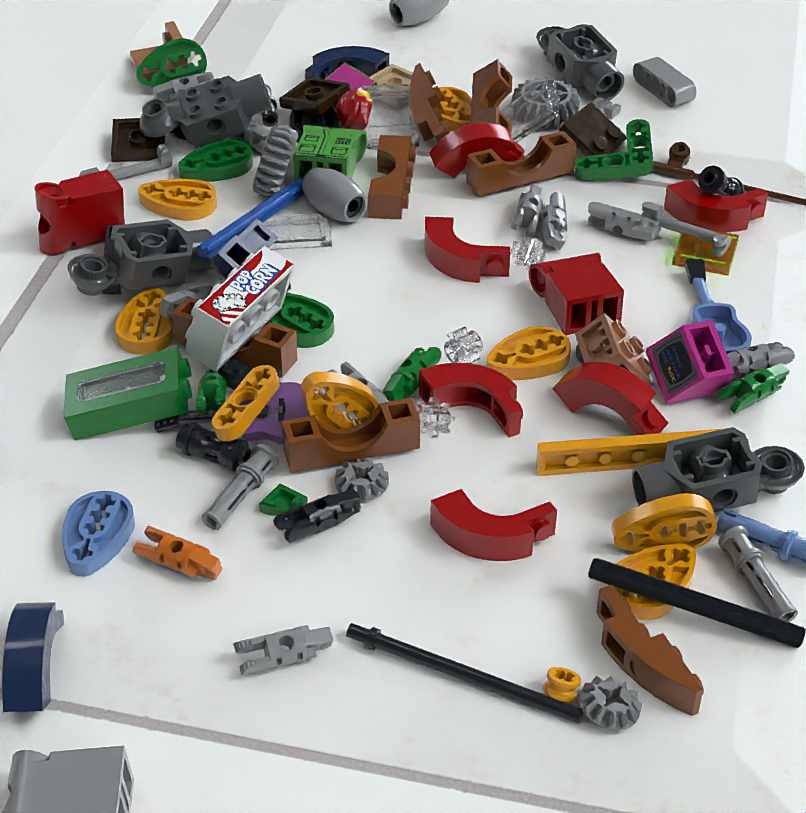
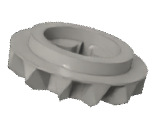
[335,458,389,501]
[579,676,642,730]

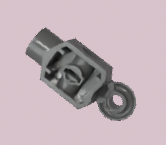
[536,24,624,102]
[139,74,272,148]
[67,219,216,296]
[632,427,805,512]

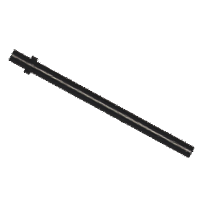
[346,623,584,724]

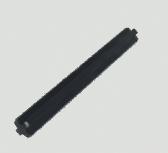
[588,558,806,648]

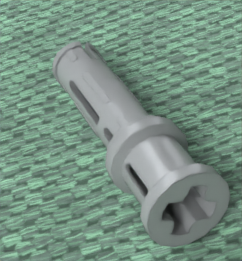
[202,444,280,530]
[718,526,798,622]

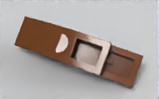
[410,63,450,143]
[596,585,704,716]

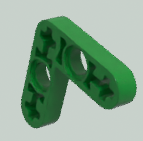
[575,119,654,181]

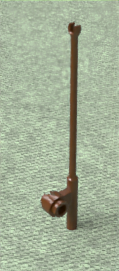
[638,142,806,206]

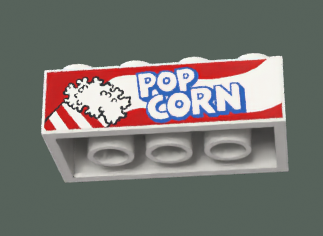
[184,246,295,372]

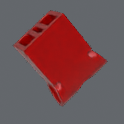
[34,169,125,255]
[528,252,624,335]

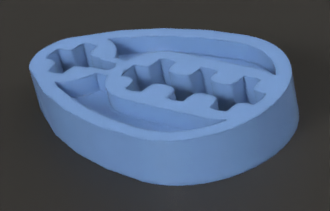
[62,491,135,576]

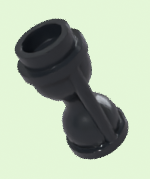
[698,165,745,196]
[176,423,251,472]

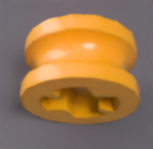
[543,667,581,702]

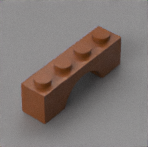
[470,59,513,133]
[466,131,577,196]
[368,135,416,220]
[172,296,298,378]
[282,398,420,472]

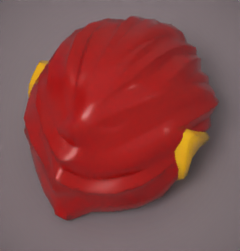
[336,88,373,130]

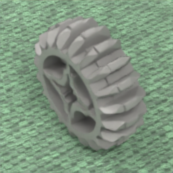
[511,78,580,130]
[252,124,298,198]

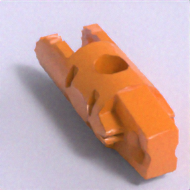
[132,525,222,580]

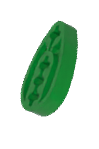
[135,38,207,88]
[178,139,253,182]
[265,292,334,348]

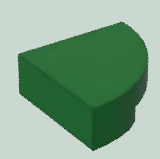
[259,483,308,516]

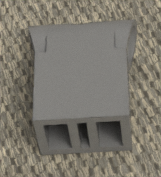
[3,745,134,813]

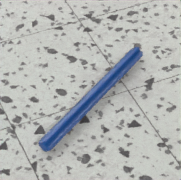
[197,177,304,260]

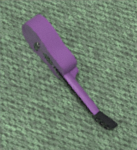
[154,382,310,445]

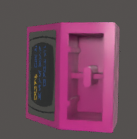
[645,320,735,404]

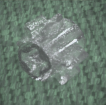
[510,236,547,270]
[444,326,483,363]
[417,397,455,439]

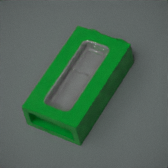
[63,347,192,441]

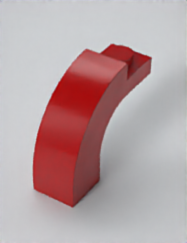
[429,123,525,179]
[664,179,768,232]
[424,216,510,283]
[552,362,668,435]
[419,363,524,438]
[430,489,557,561]

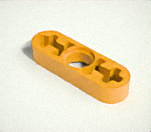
[211,365,280,441]

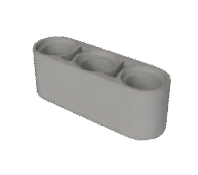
[633,57,696,107]

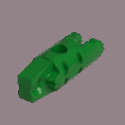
[383,347,442,401]
[716,363,790,414]
[196,370,227,413]

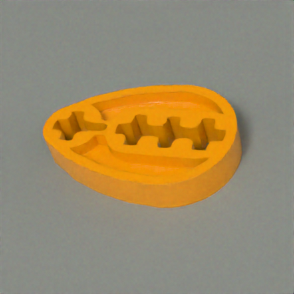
[439,87,472,131]
[138,179,217,221]
[115,288,174,355]
[487,326,571,380]
[301,371,379,429]
[611,493,717,552]
[608,543,697,620]

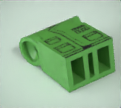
[293,125,368,181]

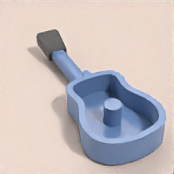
[685,259,752,354]

